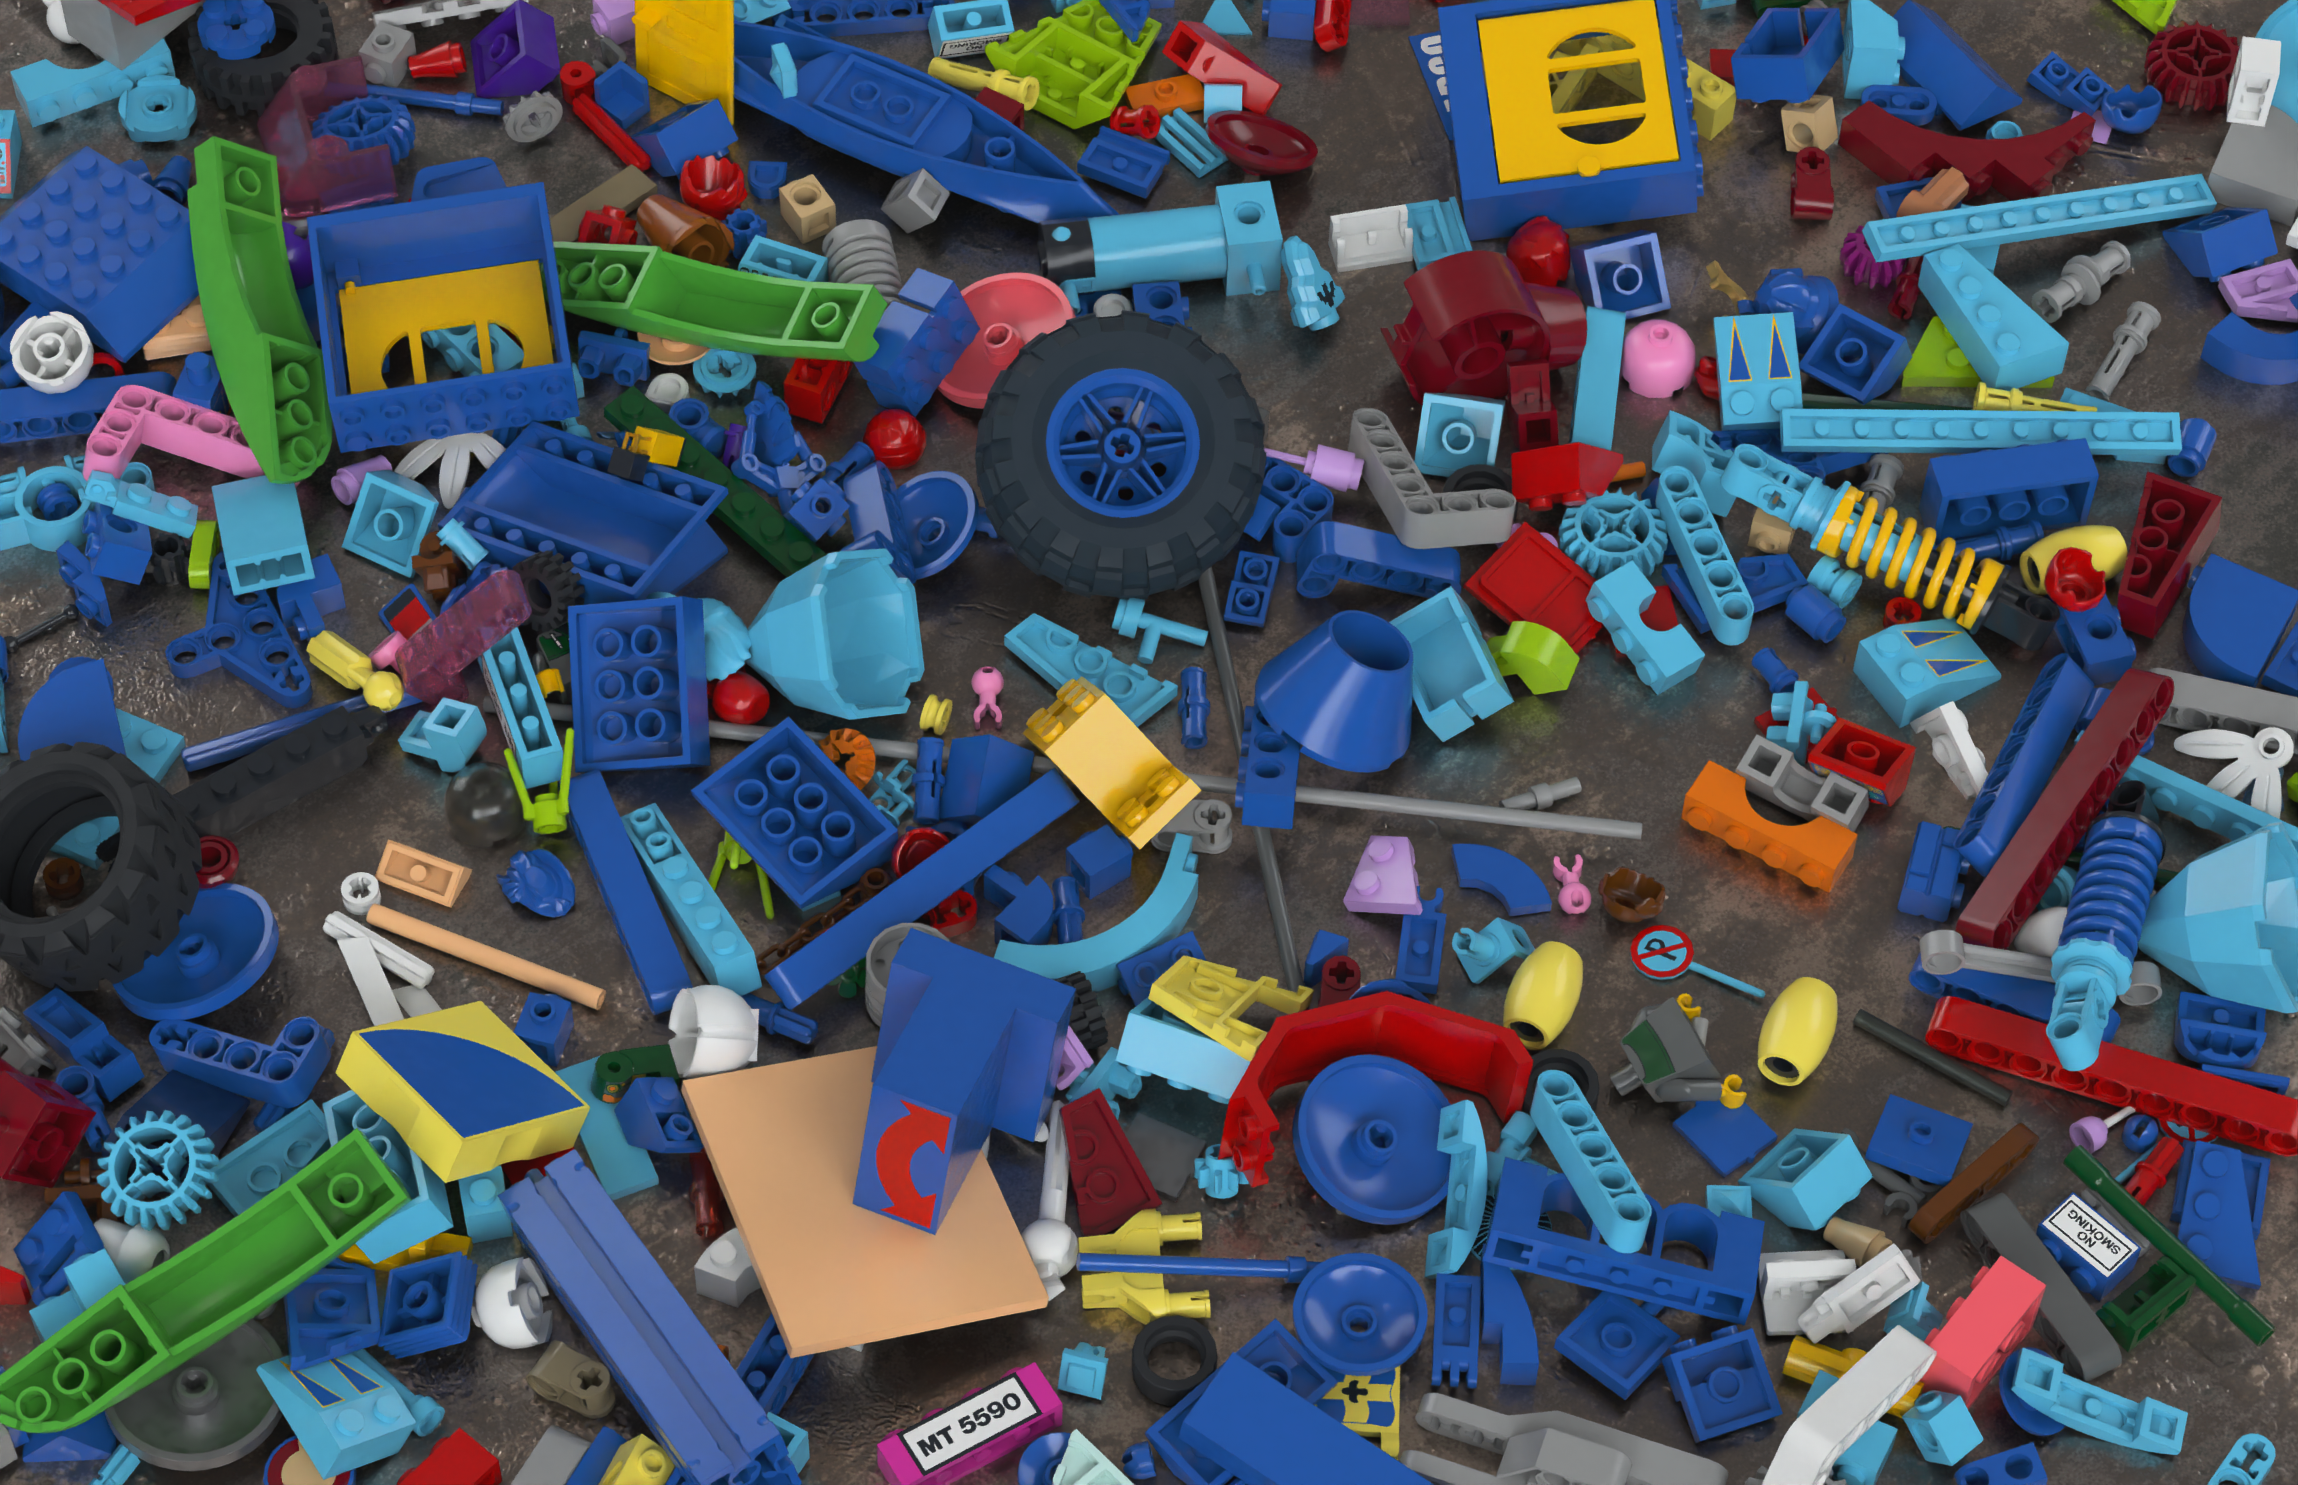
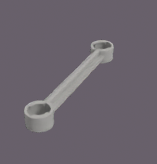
[1919,930,2162,1006]

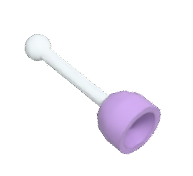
[2069,1094,2155,1154]

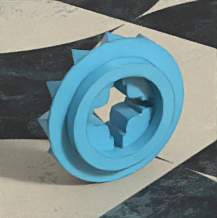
[693,348,756,398]

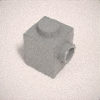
[358,21,417,88]

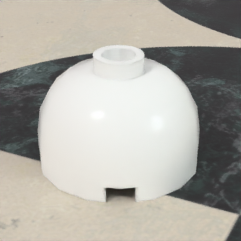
[10,311,94,394]
[471,1257,553,1349]

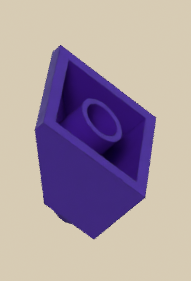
[470,0,560,99]

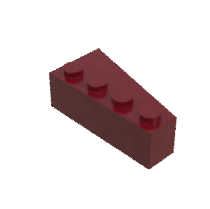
[2117,471,2222,639]

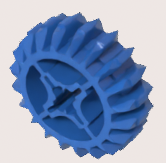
[311,95,416,176]

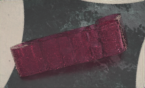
[395,570,532,707]

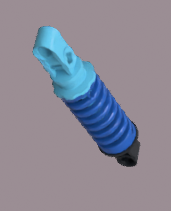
[2046,780,2166,1071]

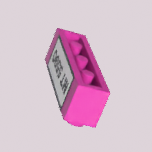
[877,1362,1063,1485]

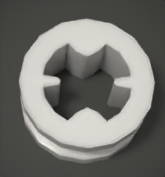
[341,872,381,915]

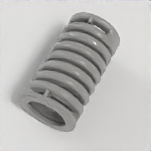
[822,219,907,312]

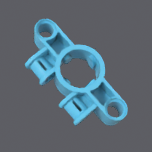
[0,455,156,552]

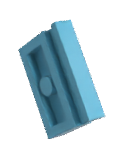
[1402,197,1473,271]

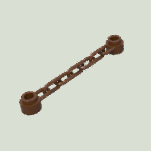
[756,868,893,976]

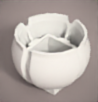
[668,985,759,1079]

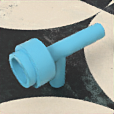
[1111,598,1208,664]

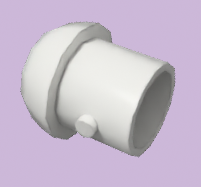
[94,1218,170,1284]

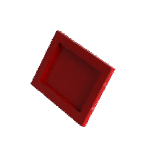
[1463,522,1604,654]

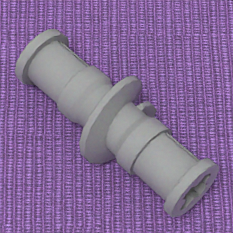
[2031,240,2130,323]

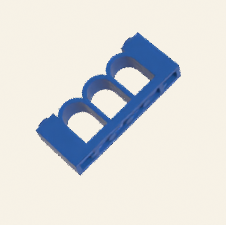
[1483,1157,1765,1326]

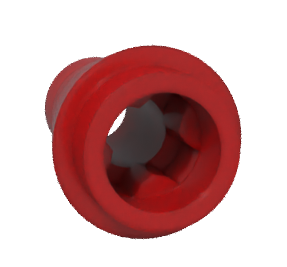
[408,40,467,79]

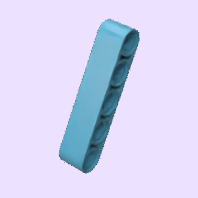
[1568,306,1626,451]
[1655,466,1754,646]
[1530,1070,1652,1254]

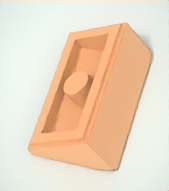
[375,839,472,908]

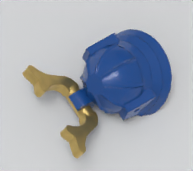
[1706,260,1839,354]

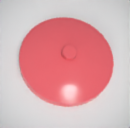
[937,272,1076,409]

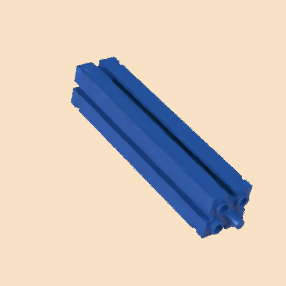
[498,1149,802,1485]

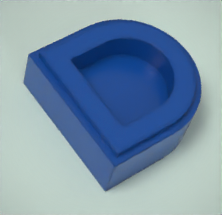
[747,161,788,199]

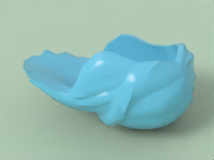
[698,597,751,681]

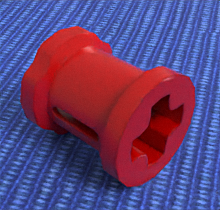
[1110,105,1160,139]

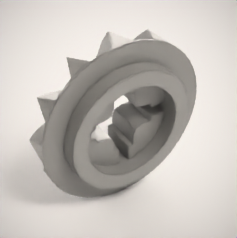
[503,90,563,142]

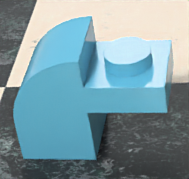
[398,697,487,772]

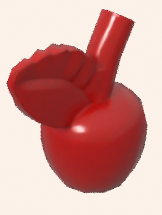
[707,666,770,725]

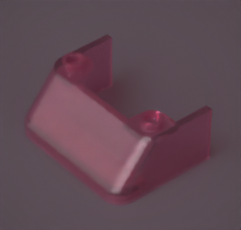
[257,55,398,217]

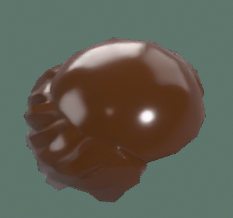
[1598,866,1666,923]

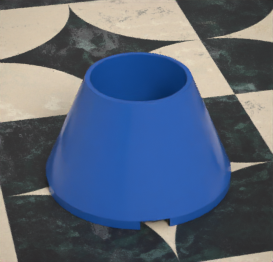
[1255,610,1413,773]

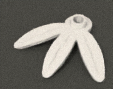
[394,432,506,509]
[2174,727,2294,819]

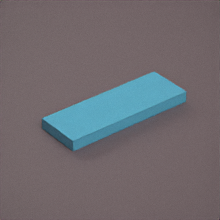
[555,1056,659,1201]

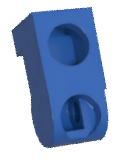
[1954,1442,2048,1485]

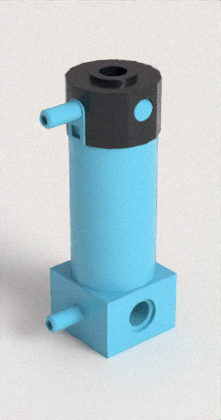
[1037,181,1283,315]

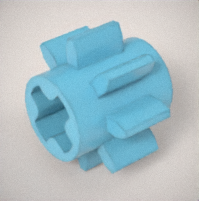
[1195,1144,1249,1199]

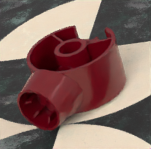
[1380,250,1587,406]

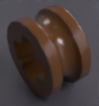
[43,858,84,901]

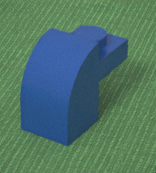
[277,553,346,643]
[983,864,1053,945]

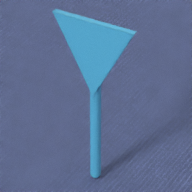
[1202,0,1252,35]

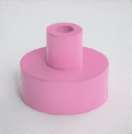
[368,630,411,674]

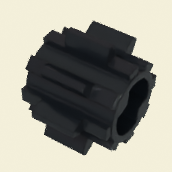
[145,532,192,586]

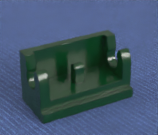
[2095,1256,2197,1353]

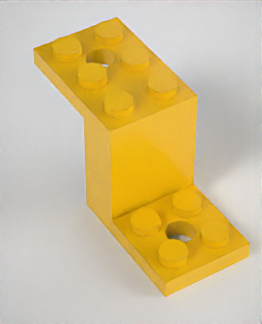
[1022,676,1201,850]

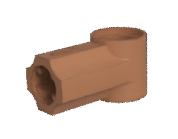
[1897,167,1969,217]

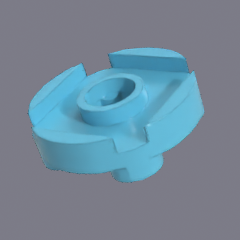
[118,75,197,142]

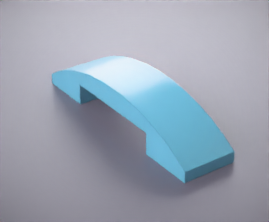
[1424,1100,1488,1279]
[2011,1347,2188,1455]

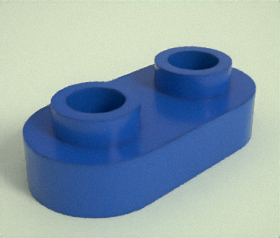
[1859,85,1937,126]

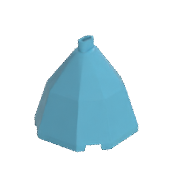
[745,548,925,720]
[2138,822,2298,1013]

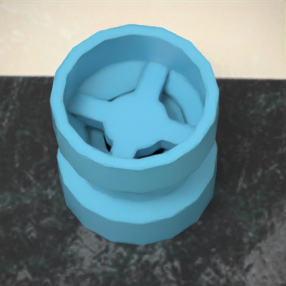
[1807,555,1863,609]

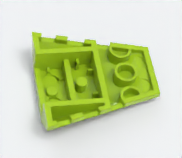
[985,0,1162,130]

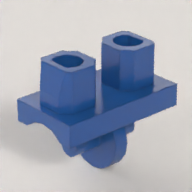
[578,327,650,387]

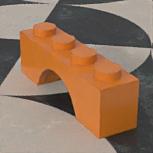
[1681,760,1858,893]

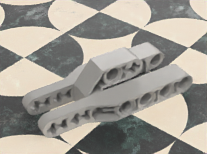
[1399,1393,1729,1485]

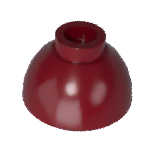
[195,835,239,888]

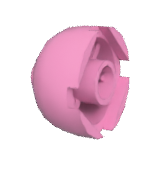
[1619,319,1696,398]

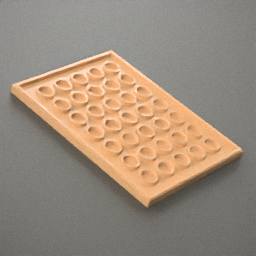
[681,1046,1049,1358]

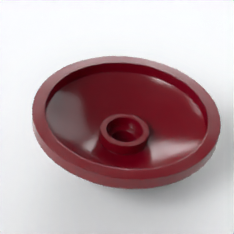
[1205,110,1318,176]

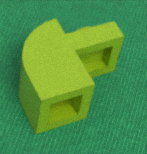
[1487,621,1580,695]

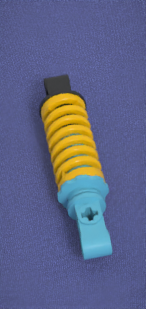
[1720,444,2060,651]

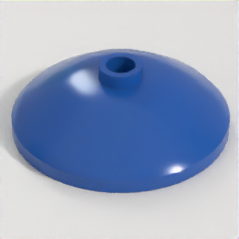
[897,471,979,580]
[1292,1253,1428,1376]

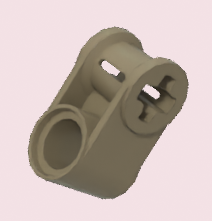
[526,1340,615,1419]

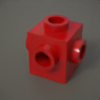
[578,205,638,245]

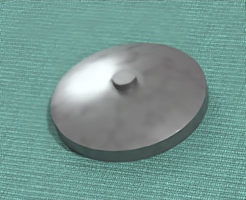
[105,1319,283,1471]

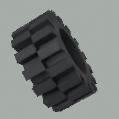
[505,550,585,632]
[1055,971,1108,1051]

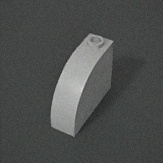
[2207,105,2298,227]

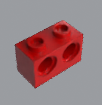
[784,358,853,424]

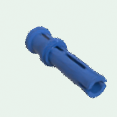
[1933,518,2044,562]

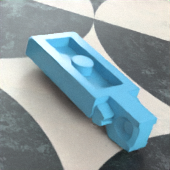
[83,470,198,539]

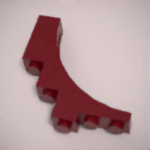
[1838,100,2096,204]

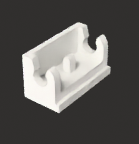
[1328,204,1413,273]

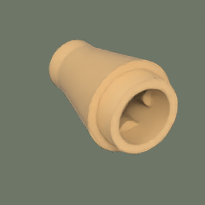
[1823,1216,1893,1268]

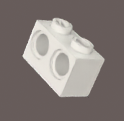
[2226,36,2281,127]

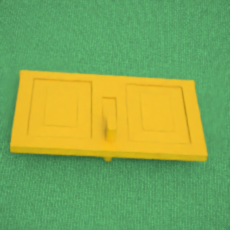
[631,0,734,126]

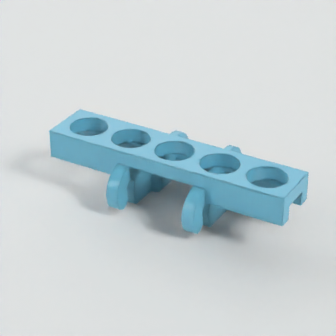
[869,758,916,828]

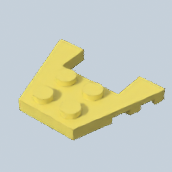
[1148,955,1314,1062]

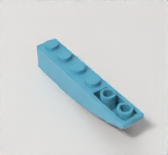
[620,803,762,996]

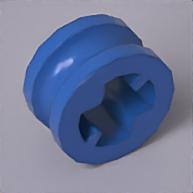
[36,483,78,521]

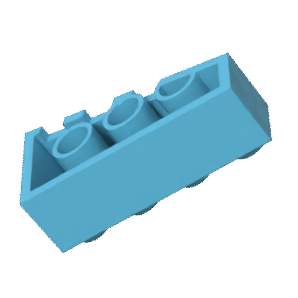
[1918,243,2069,391]

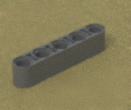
[1960,1192,2122,1383]

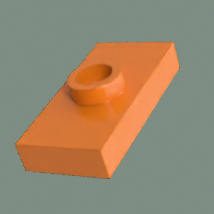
[1124,74,1204,122]

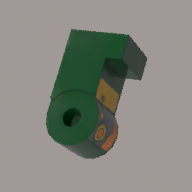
[591,1044,680,1104]

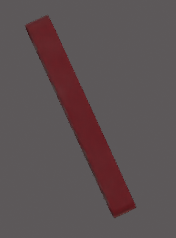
[1956,668,2175,950]

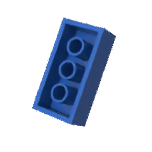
[1919,438,2099,545]

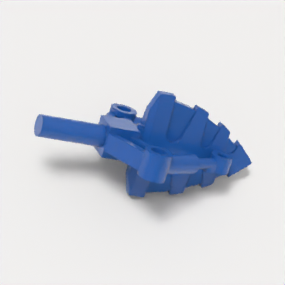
[731,381,826,516]

